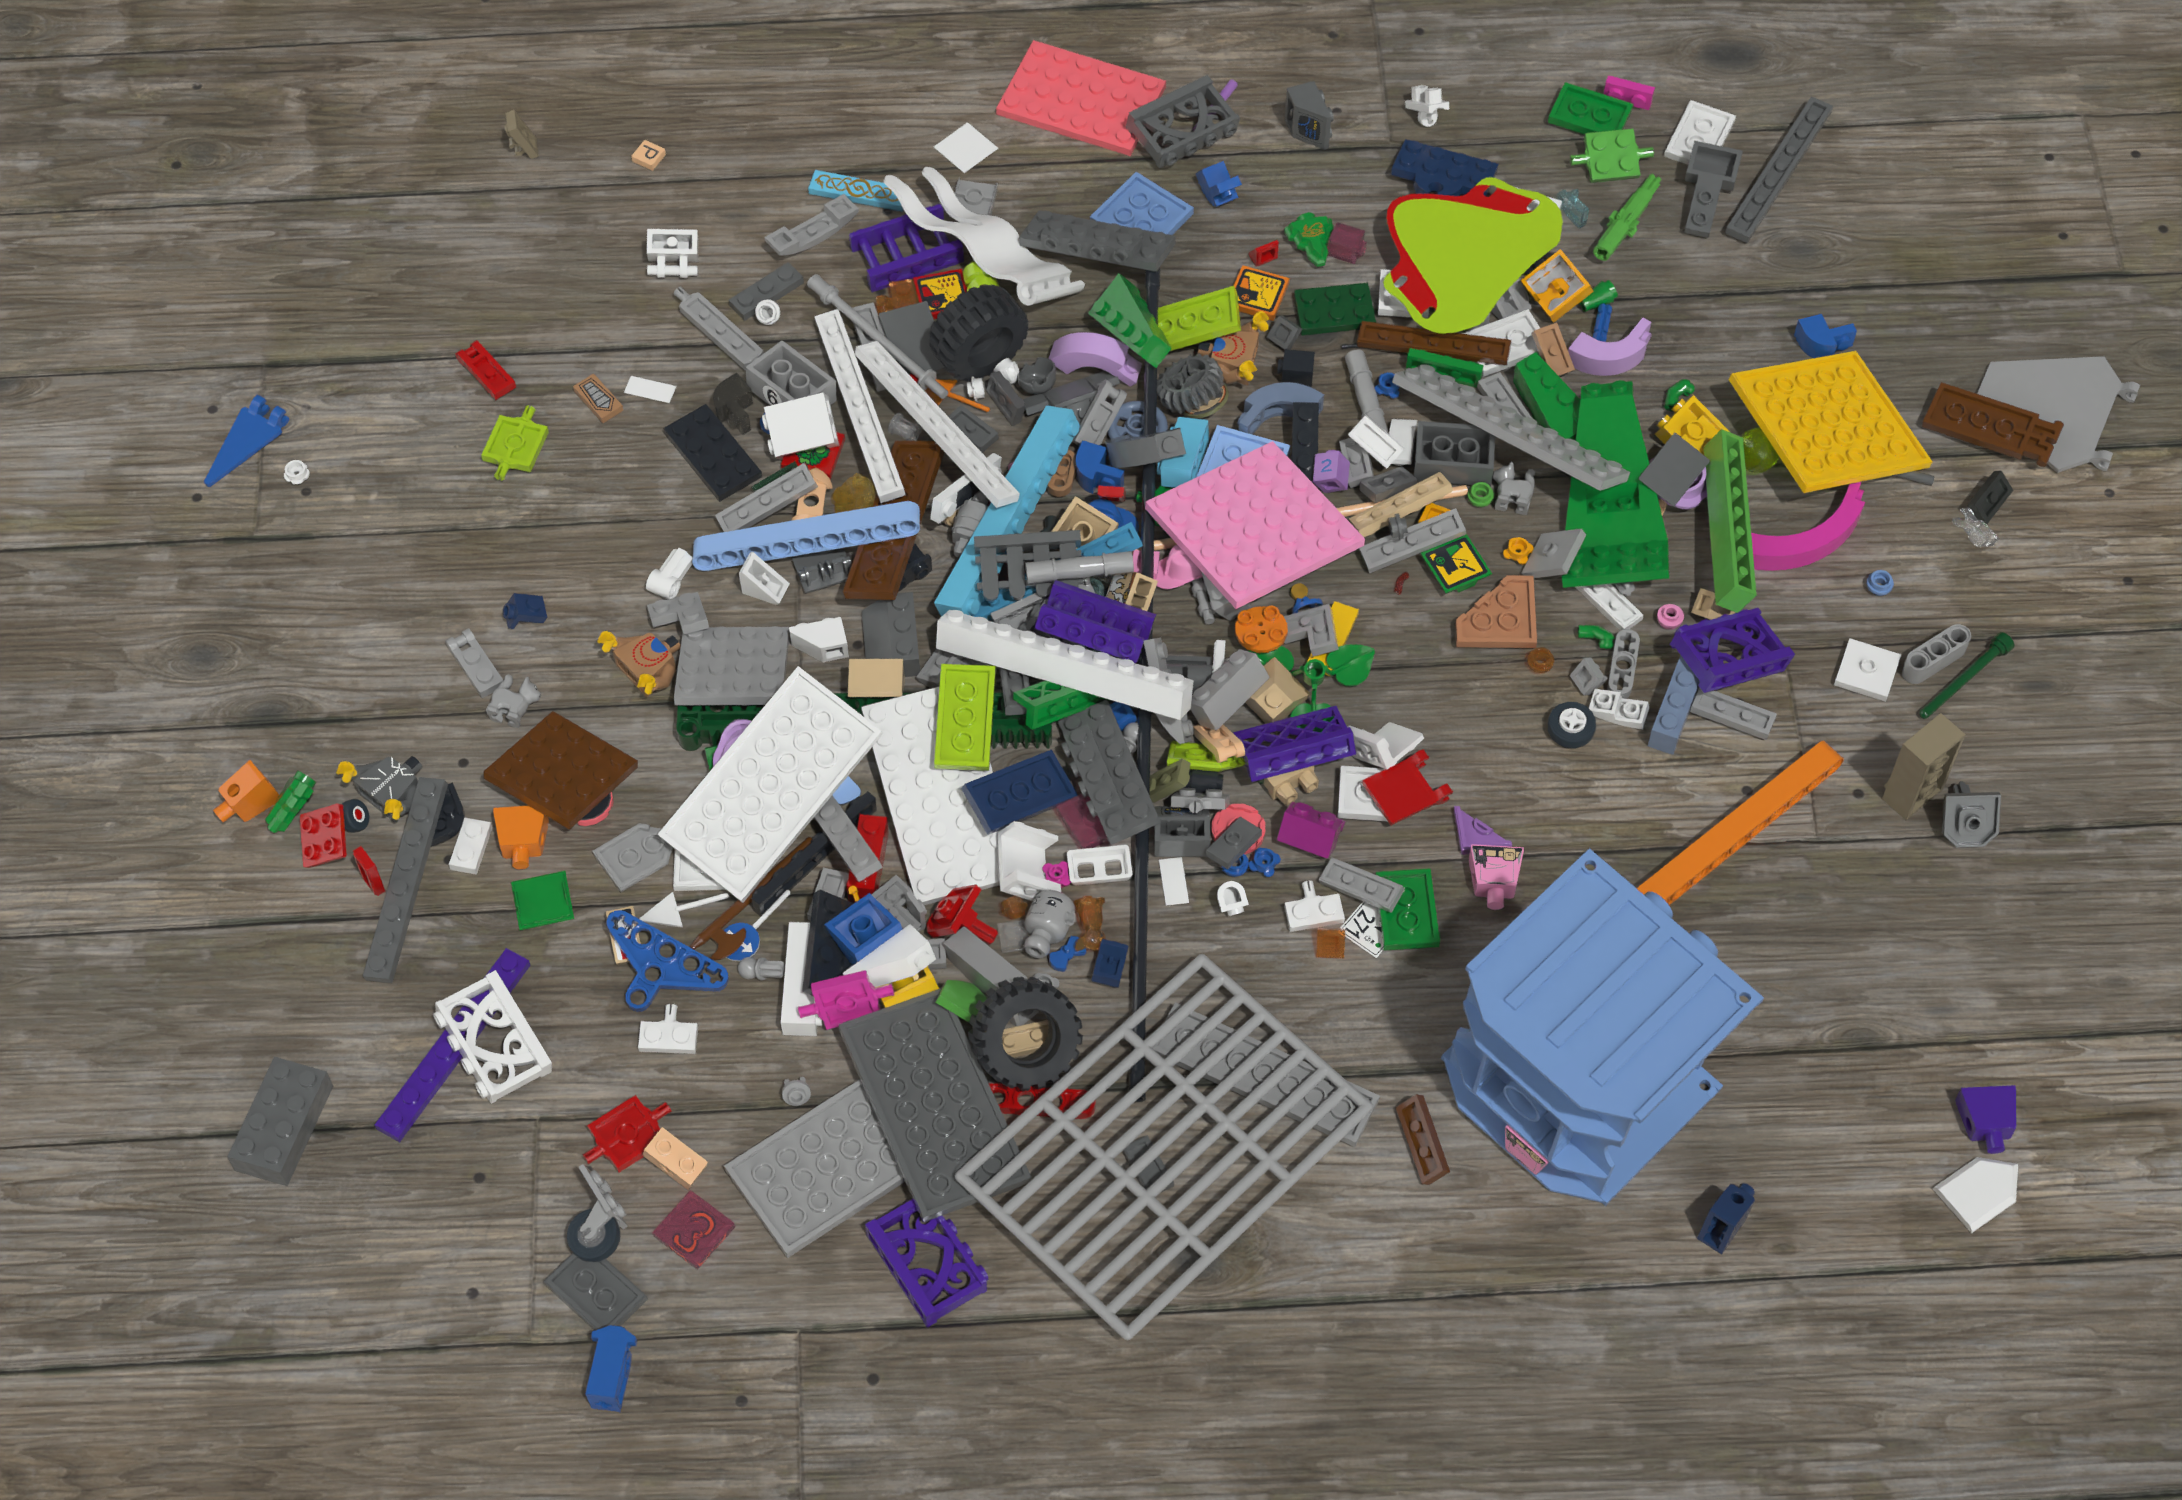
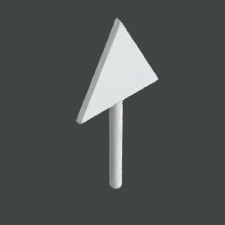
[639,892,729,928]

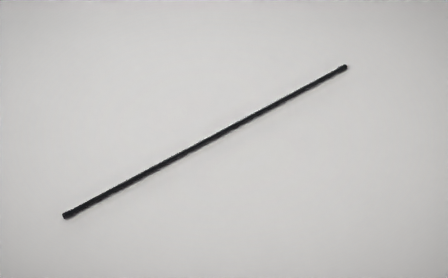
[1129,268,1160,1102]

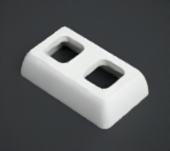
[1067,845,1132,886]

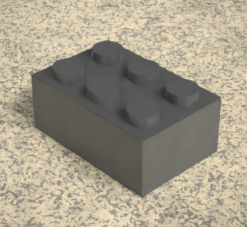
[1414,421,1495,487]

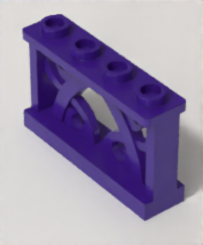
[1670,608,1795,693]
[865,1199,989,1328]

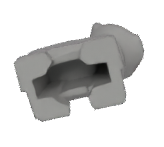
[1493,462,1535,515]
[486,674,541,728]

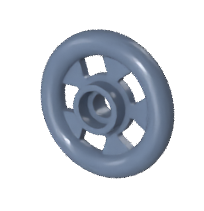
[1108,401,1168,439]

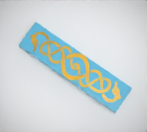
[808,170,904,212]

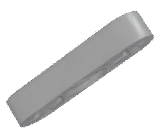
[1607,629,1640,699]

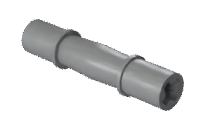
[1345,350,1389,434]
[1025,551,1134,584]

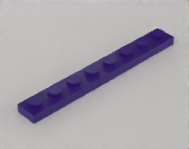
[375,948,531,1142]

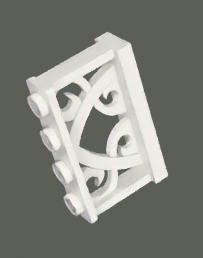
[433,970,552,1104]

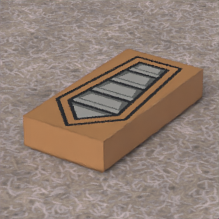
[573,373,624,423]

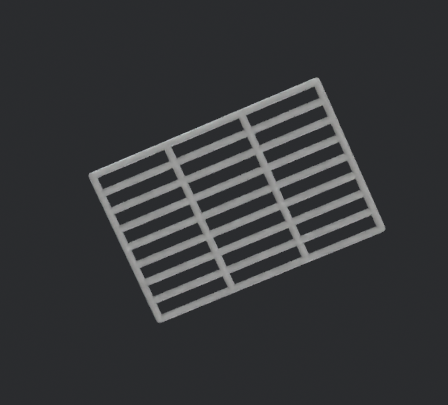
[955,954,1373,1340]

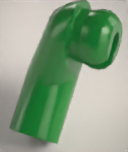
[1664,379,1695,411]
[1578,625,1615,649]

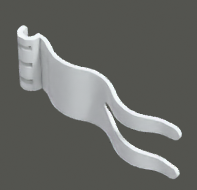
[884,167,1085,305]

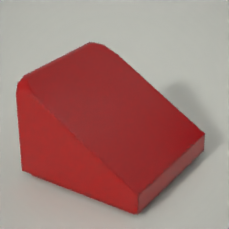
[1249,240,1279,267]

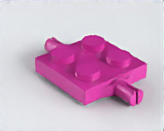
[798,970,895,1030]

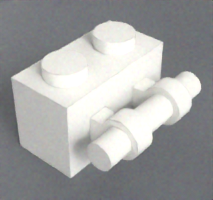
[647,229,698,278]

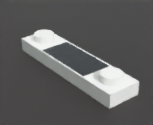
[930,453,1002,524]

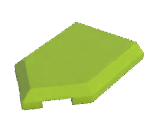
[1167,741,1245,772]

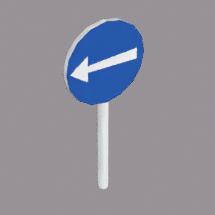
[724,890,790,962]

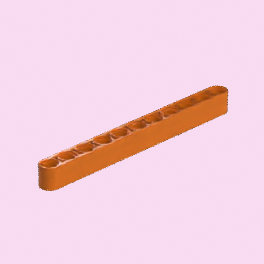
[1636,740,1844,905]

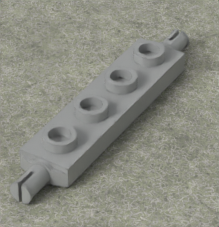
[674,287,764,370]

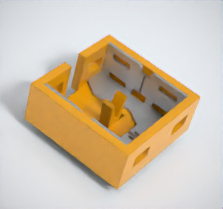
[1520,249,1594,323]

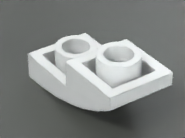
[1389,419,1418,466]
[1589,689,1649,730]

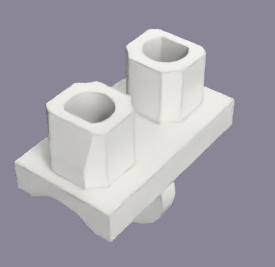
[1405,85,1450,127]

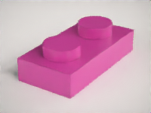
[1604,75,1655,110]

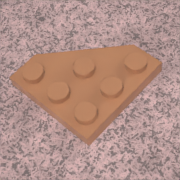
[1455,575,1537,648]

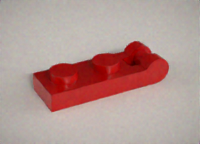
[455,340,516,400]

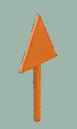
[924,380,990,412]

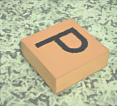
[631,140,666,171]

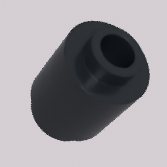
[1184,769,1224,793]

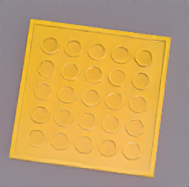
[1728,351,1933,493]

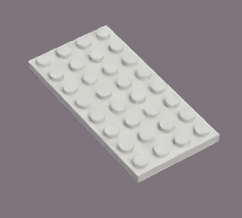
[658,666,883,903]
[861,686,1002,905]

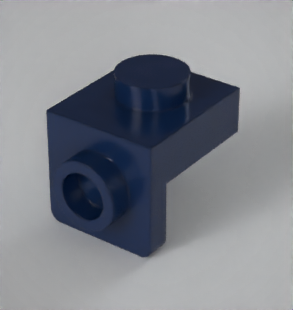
[503,593,547,629]
[1091,939,1129,988]

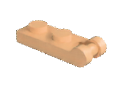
[1193,725,1245,763]

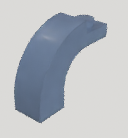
[1237,382,1324,435]

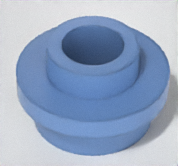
[1866,570,1894,595]

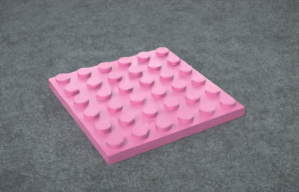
[1145,441,1365,609]

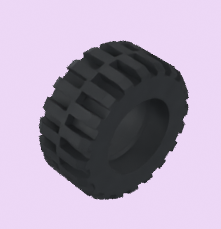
[929,284,1028,381]
[968,977,1083,1091]

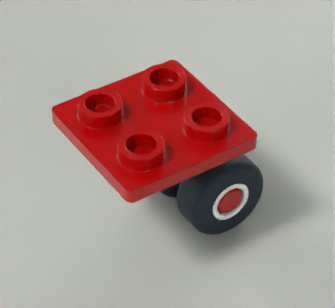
[300,799,369,868]

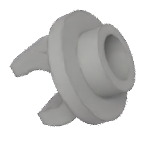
[782,1077,811,1106]

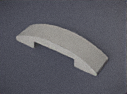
[765,194,859,255]

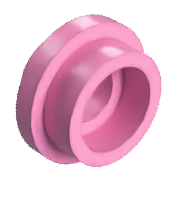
[1657,604,1684,630]

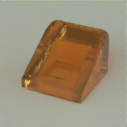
[1316,928,1345,958]

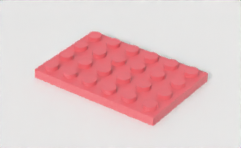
[996,40,1166,156]

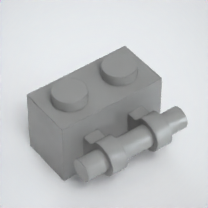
[1192,571,1251,624]

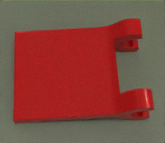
[1361,749,1453,826]

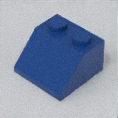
[824,893,903,965]

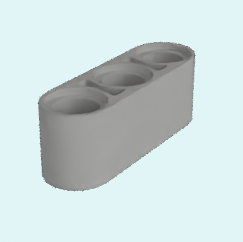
[1902,624,1971,684]

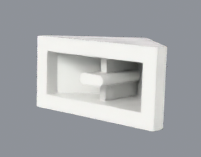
[739,552,790,605]

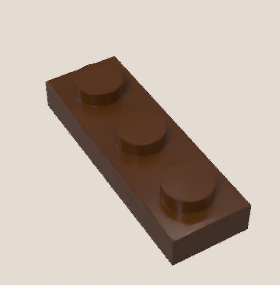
[1396,1094,1450,1185]

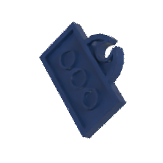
[1391,139,1499,197]

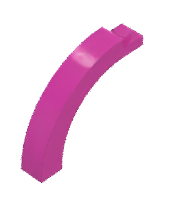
[1751,482,1865,571]

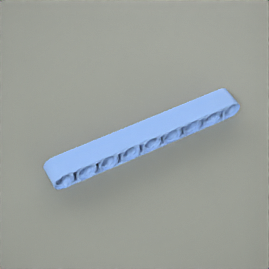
[693,501,920,571]

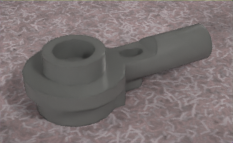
[1388,513,1408,540]

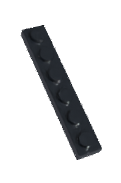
[751,791,877,917]

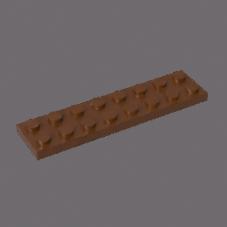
[843,440,944,600]

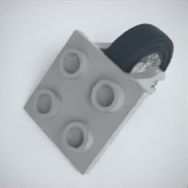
[567,1164,628,1262]

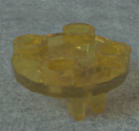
[833,473,875,513]

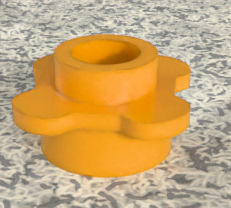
[1503,537,1533,565]

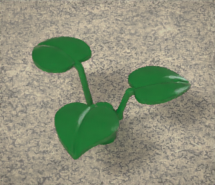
[1248,644,1375,733]

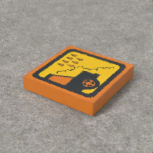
[1234,265,1290,321]

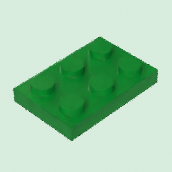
[1548,82,1633,134]
[1375,868,1440,951]

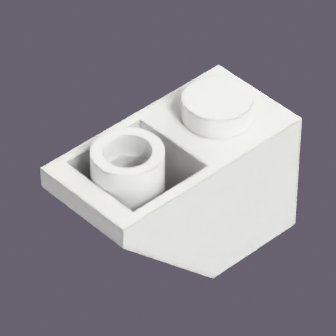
[789,617,849,662]

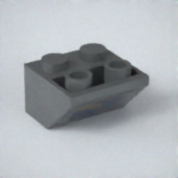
[1285,81,1334,150]
[1154,806,1210,857]

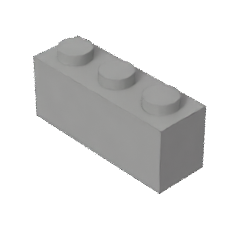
[1190,649,1270,731]

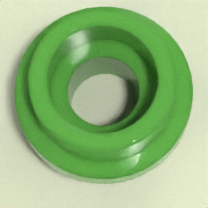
[1468,482,1494,507]

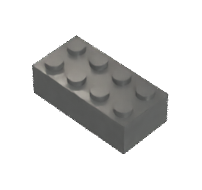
[227,1056,333,1186]

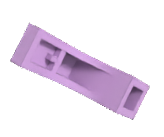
[1568,318,1652,376]
[1049,332,1142,387]

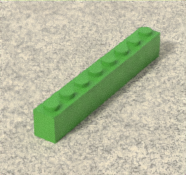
[1703,429,1757,613]

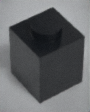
[1277,349,1315,387]

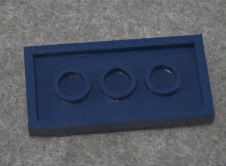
[961,749,1078,835]

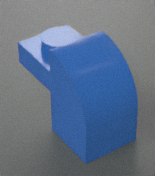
[1195,161,1242,207]
[1794,314,1857,358]
[1076,440,1124,494]

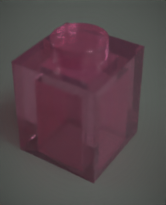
[1328,222,1367,264]

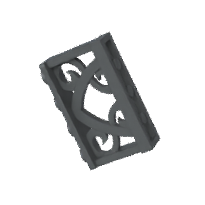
[1125,75,1240,168]

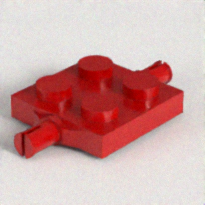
[582,1095,672,1173]

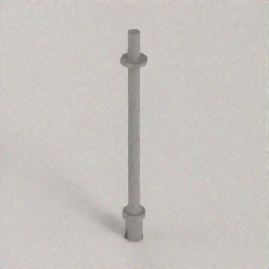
[807,274,948,399]

